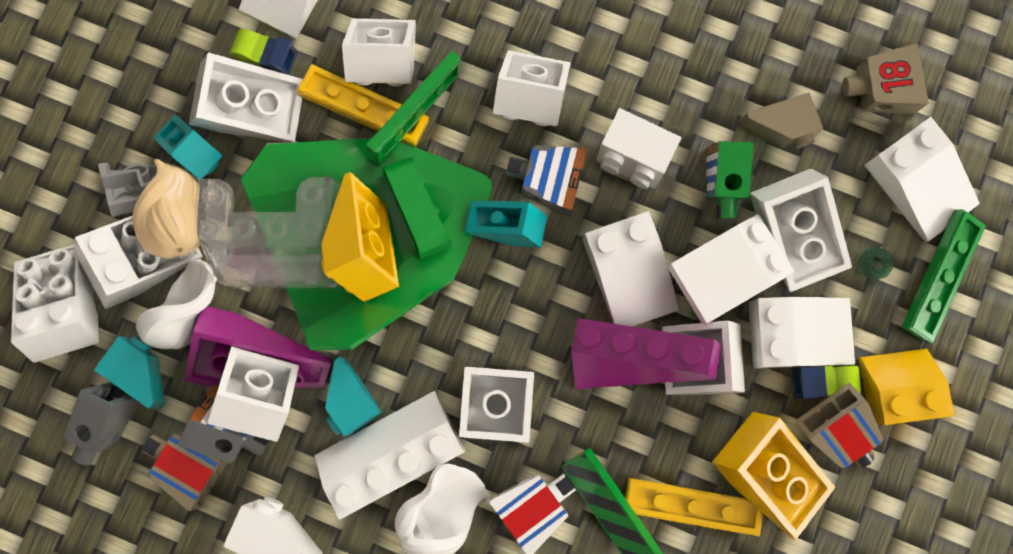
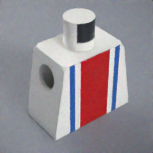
[489,473,576,554]

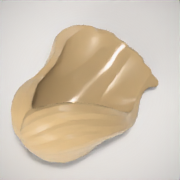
[133,159,208,259]

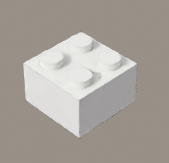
[596,108,682,189]
[207,347,299,442]
[459,367,534,443]

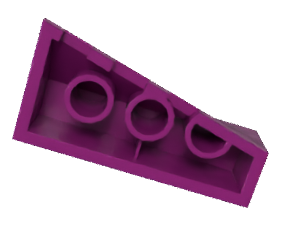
[571,318,721,390]

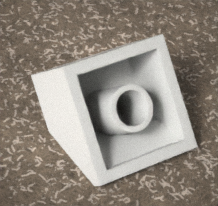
[342,18,416,86]
[493,50,571,126]
[662,321,745,395]

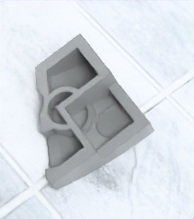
[98,163,157,217]

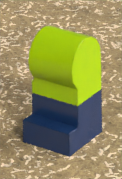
[229,28,298,75]
[791,366,861,399]

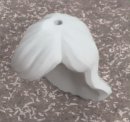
[136,259,217,349]
[395,463,490,554]

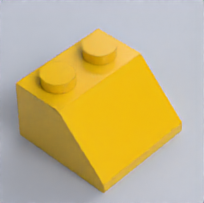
[859,349,955,425]

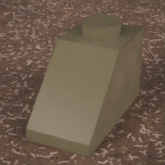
[740,92,823,149]

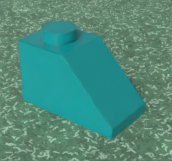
[153,114,223,180]
[465,201,547,248]
[94,335,165,409]
[325,356,383,437]

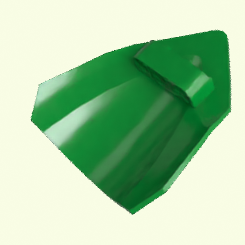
[240,139,492,350]

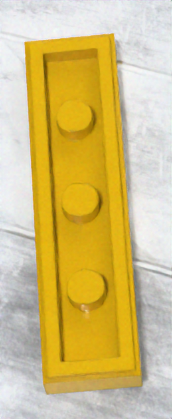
[297,64,429,147]
[625,477,763,537]

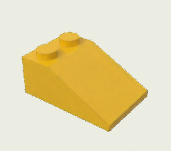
[321,172,399,302]
[712,412,835,540]

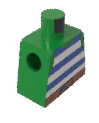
[706,141,754,219]

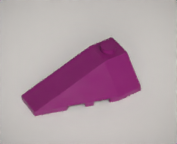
[184,306,332,388]

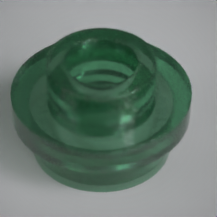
[858,246,893,280]

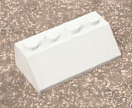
[314,391,466,520]

